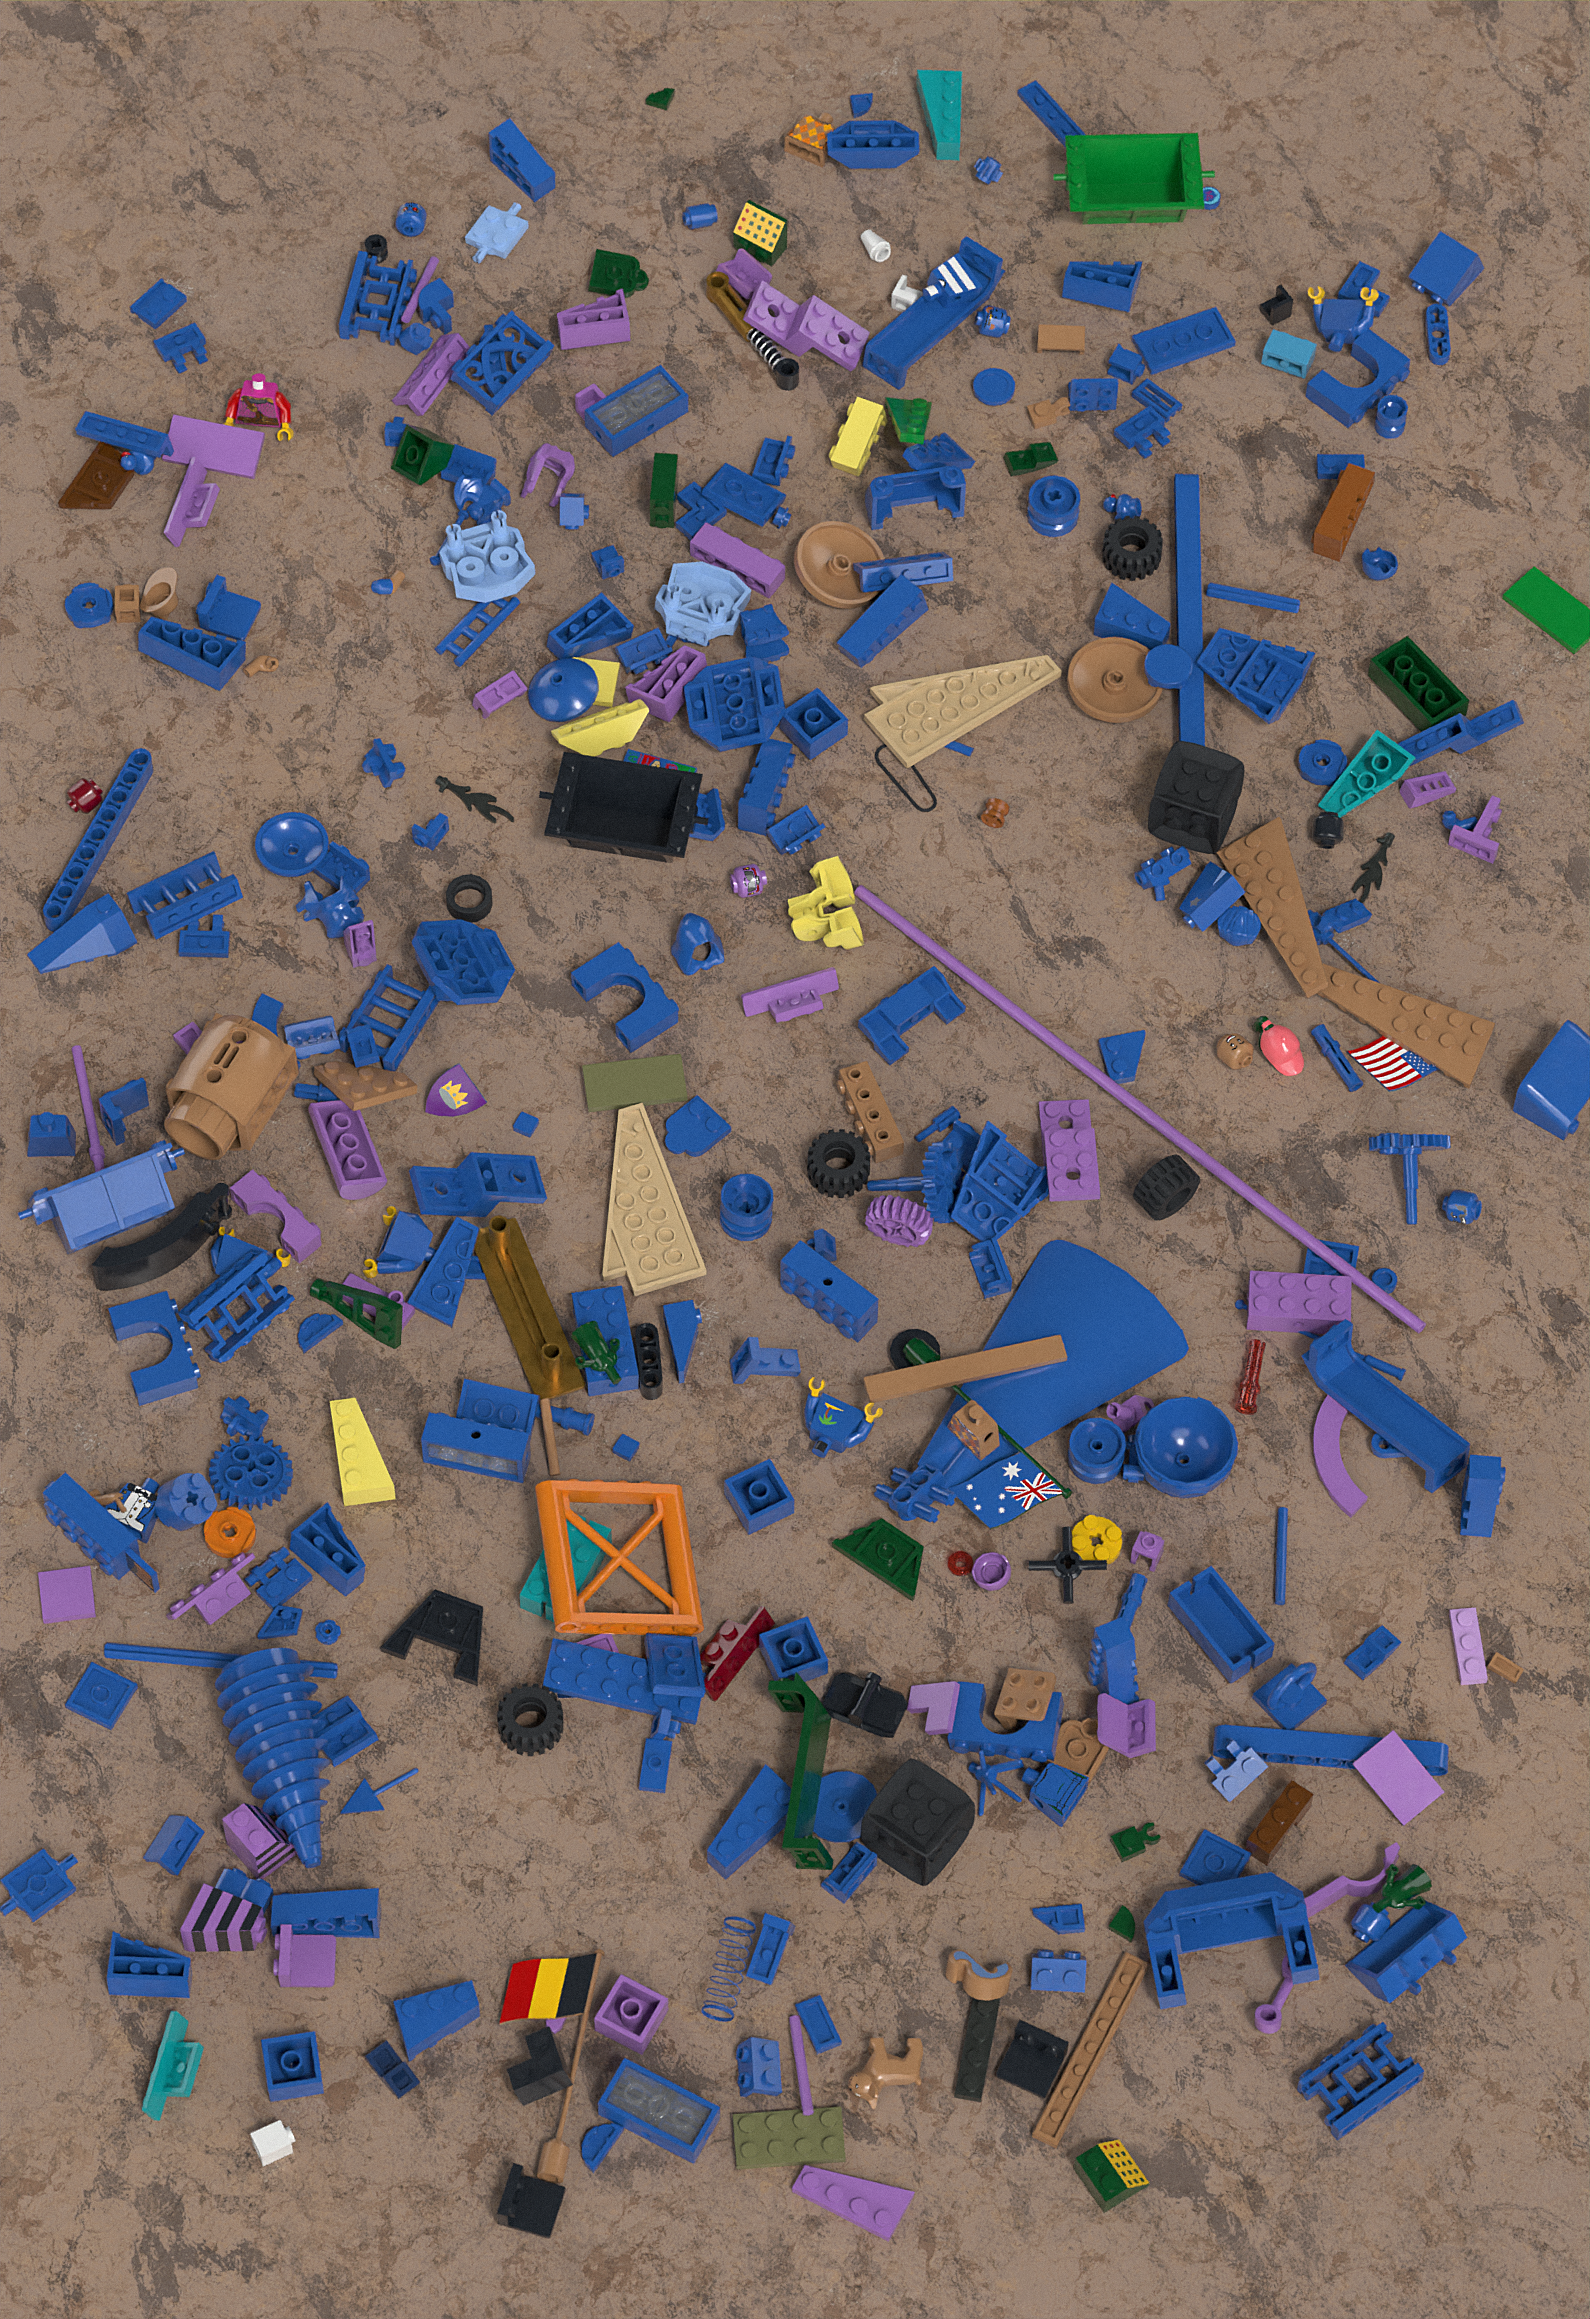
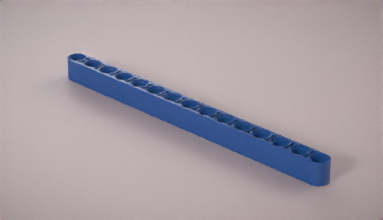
[1174,474,1205,746]

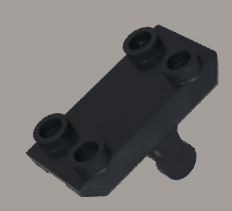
[822,1672,908,1738]

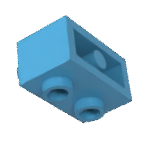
[1261,329,1317,379]

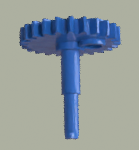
[1369,1133,1451,1225]
[867,1141,965,1223]

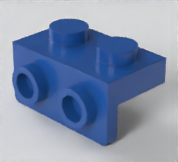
[752,435,795,486]
[441,444,497,486]
[614,627,673,675]
[689,788,725,841]
[765,805,826,855]
[314,841,370,894]
[284,1015,341,1060]
[1031,1949,1086,1993]
[736,2037,782,2097]

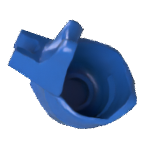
[296,879,365,939]

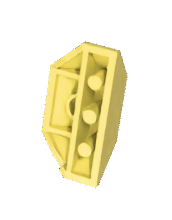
[551,699,649,756]

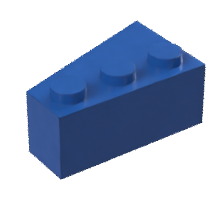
[489,118,556,202]
[546,592,634,659]
[290,1502,366,1597]
[107,1932,192,1998]
[393,1980,480,2062]

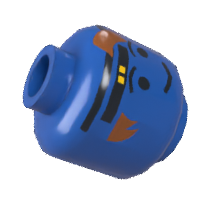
[975,305,1011,338]

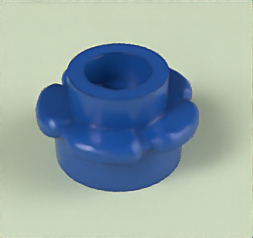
[772,506,792,529]
[315,1620,341,1645]

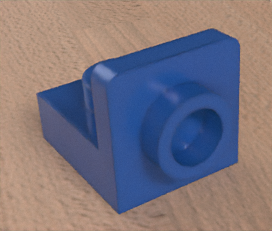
[591,545,624,580]
[411,813,449,851]

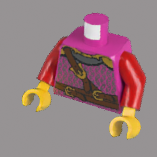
[223,373,294,441]

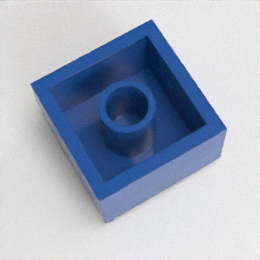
[780,687,848,760]
[724,1459,794,1535]
[759,1616,828,1682]
[261,2031,324,2102]

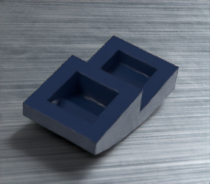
[364,2040,421,2099]

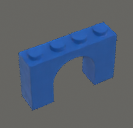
[1306,329,1411,428]
[571,942,679,1053]
[108,1291,201,1406]
[947,1681,1064,1762]

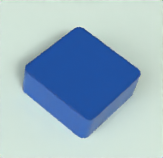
[513,1112,539,1138]
[613,1434,640,1461]

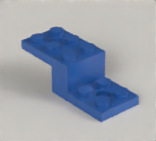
[409,1152,547,1217]

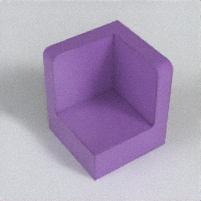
[575,384,606,421]

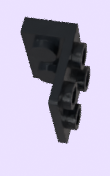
[996,2019,1069,2099]
[497,2163,566,2239]

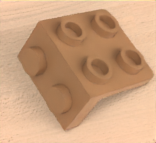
[994,1668,1057,1730]

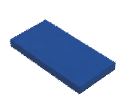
[1132,307,1236,375]

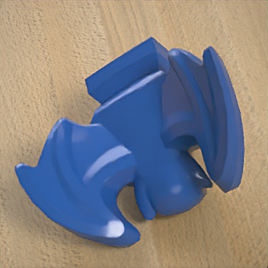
[454,474,511,526]

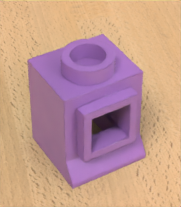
[1130,1531,1164,1572]

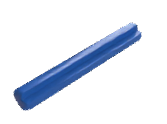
[1206,583,1300,613]

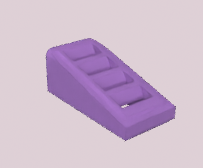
[1400,771,1456,809]

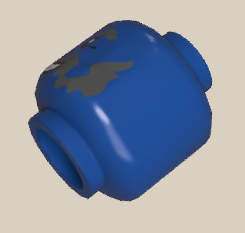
[1442,1189,1482,1224]

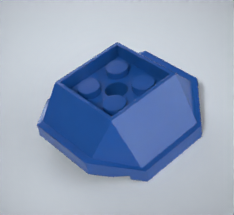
[684,656,786,752]
[411,919,515,1005]

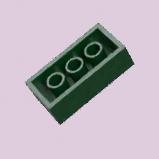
[1368,635,1469,732]

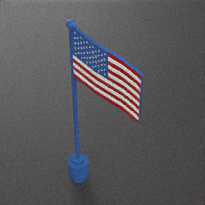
[1308,910,1440,1092]

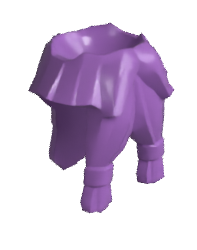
[520,443,575,507]

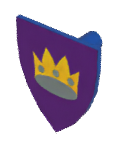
[425,1063,487,1117]

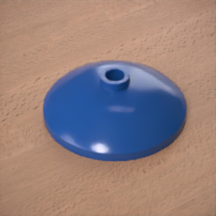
[528,658,599,722]
[255,812,329,877]

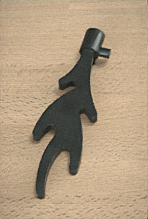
[435,775,514,823]
[1352,832,1395,904]

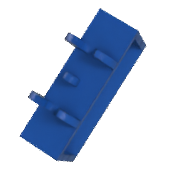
[1345,1900,1467,2004]

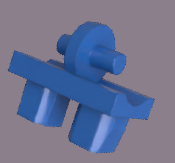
[362,738,405,788]
[220,1396,269,1441]

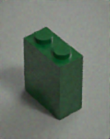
[650,453,678,528]

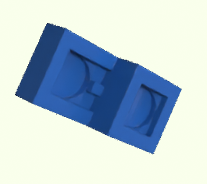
[1344,1625,1401,1680]

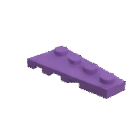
[792,2165,914,2242]

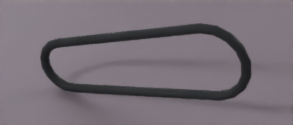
[875,744,937,812]

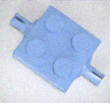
[465,202,529,264]

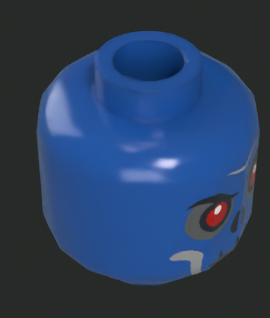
[395,202,427,237]

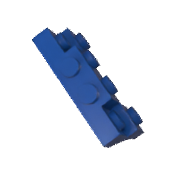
[858,966,966,1065]

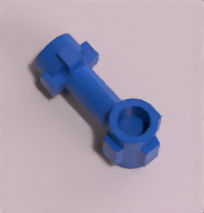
[1123,1434,1144,1483]

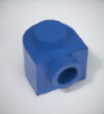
[399,323,433,356]

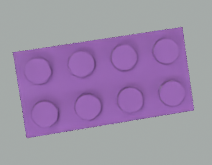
[1246,1271,1352,1334]

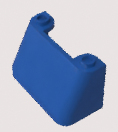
[865,466,966,530]
[1513,1020,1590,1141]

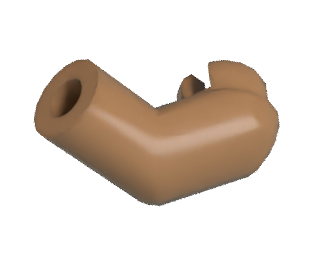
[242,655,279,678]

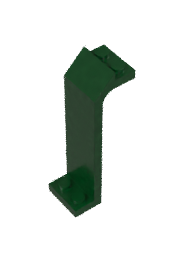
[768,1672,834,1870]

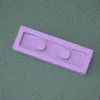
[1449,1607,1488,1685]

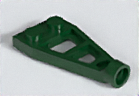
[310,1278,403,1349]

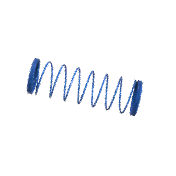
[701,1916,756,2022]

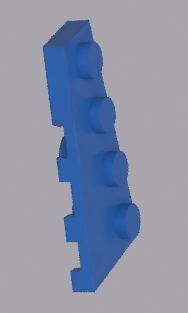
[902,432,975,471]
[407,1217,479,1328]

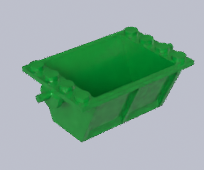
[1053,133,1215,224]

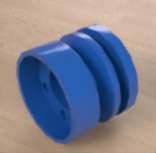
[720,1174,773,1241]

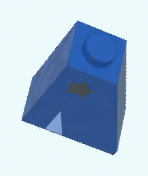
[1179,861,1245,932]

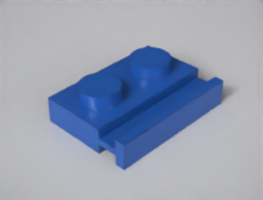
[130,278,187,330]

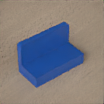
[143,1815,205,1876]

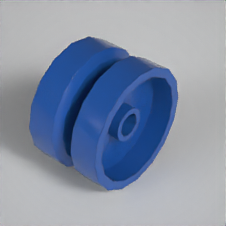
[1027,475,1081,537]
[1068,1418,1126,1484]

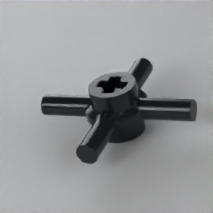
[1029,1527,1107,1604]

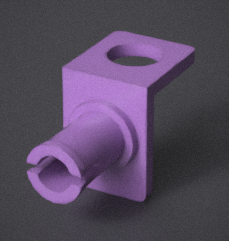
[1106,1395,1155,1433]

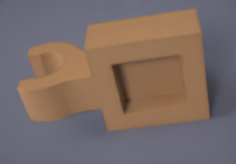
[1027,397,1070,429]

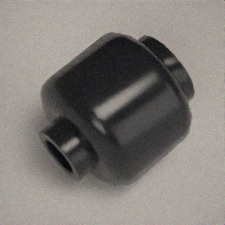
[1312,811,1344,849]

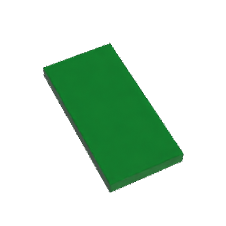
[1502,566,1590,654]

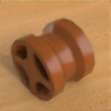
[981,798,1010,828]

